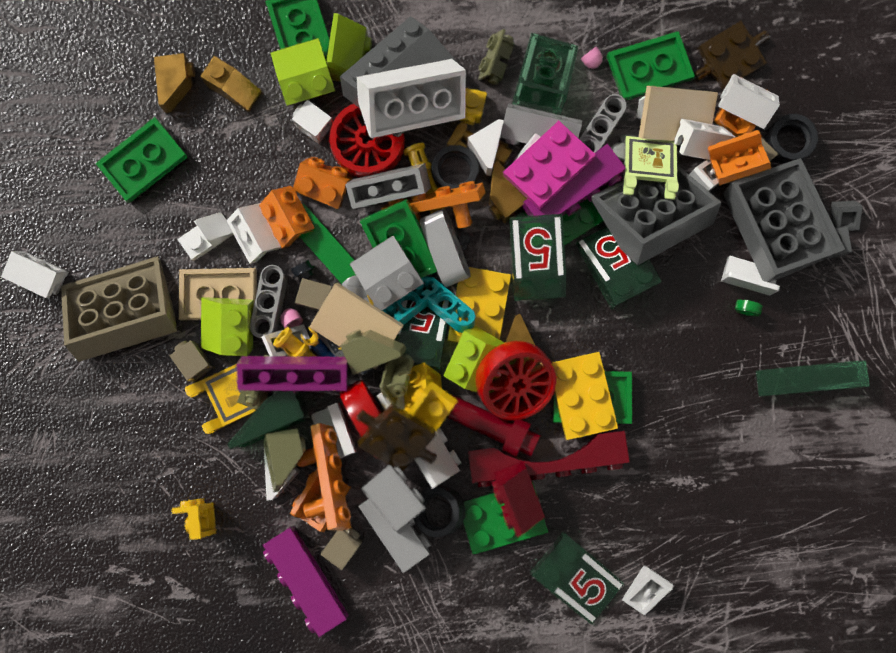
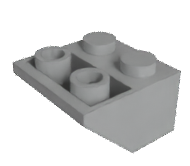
[361,465,425,531]

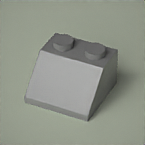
[350,236,423,311]

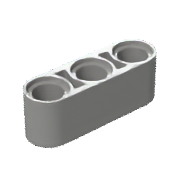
[580,94,626,153]
[420,208,471,287]
[250,265,288,340]

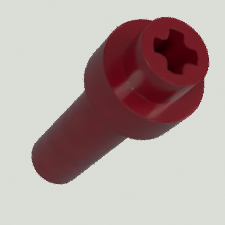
[446,393,541,457]

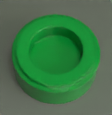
[735,300,763,317]

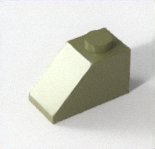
[340,330,407,375]
[263,429,306,493]

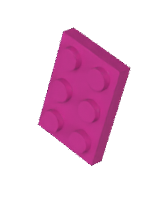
[503,120,596,210]

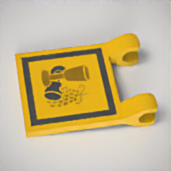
[185,364,270,434]

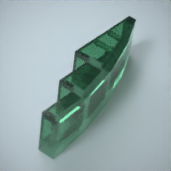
[756,360,870,396]

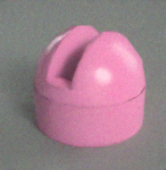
[581,46,603,69]
[280,308,303,329]

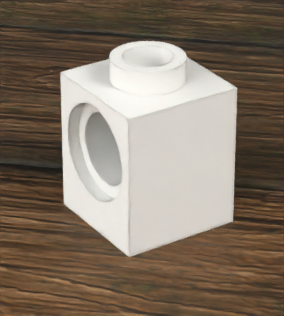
[292,100,333,144]

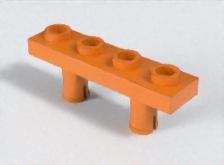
[381,181,486,228]
[298,423,351,531]

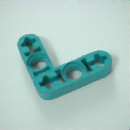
[382,276,475,333]

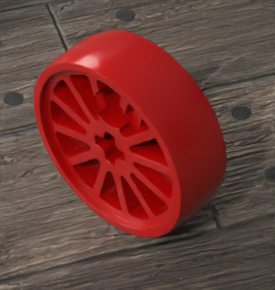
[329,104,405,178]
[475,341,557,420]
[339,379,383,459]

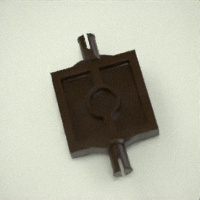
[693,21,770,90]
[356,403,437,472]

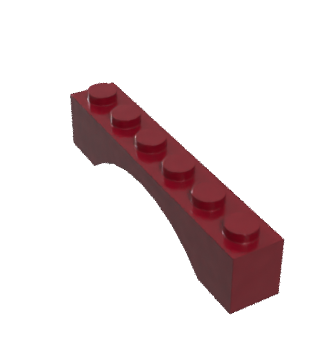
[468,431,629,487]

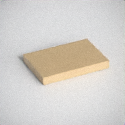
[639,86,718,142]
[179,268,257,321]
[310,283,403,369]

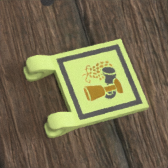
[623,136,679,200]

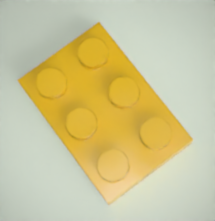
[448,267,511,343]
[552,352,618,440]

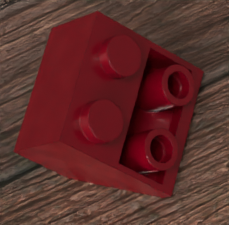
[492,461,545,537]

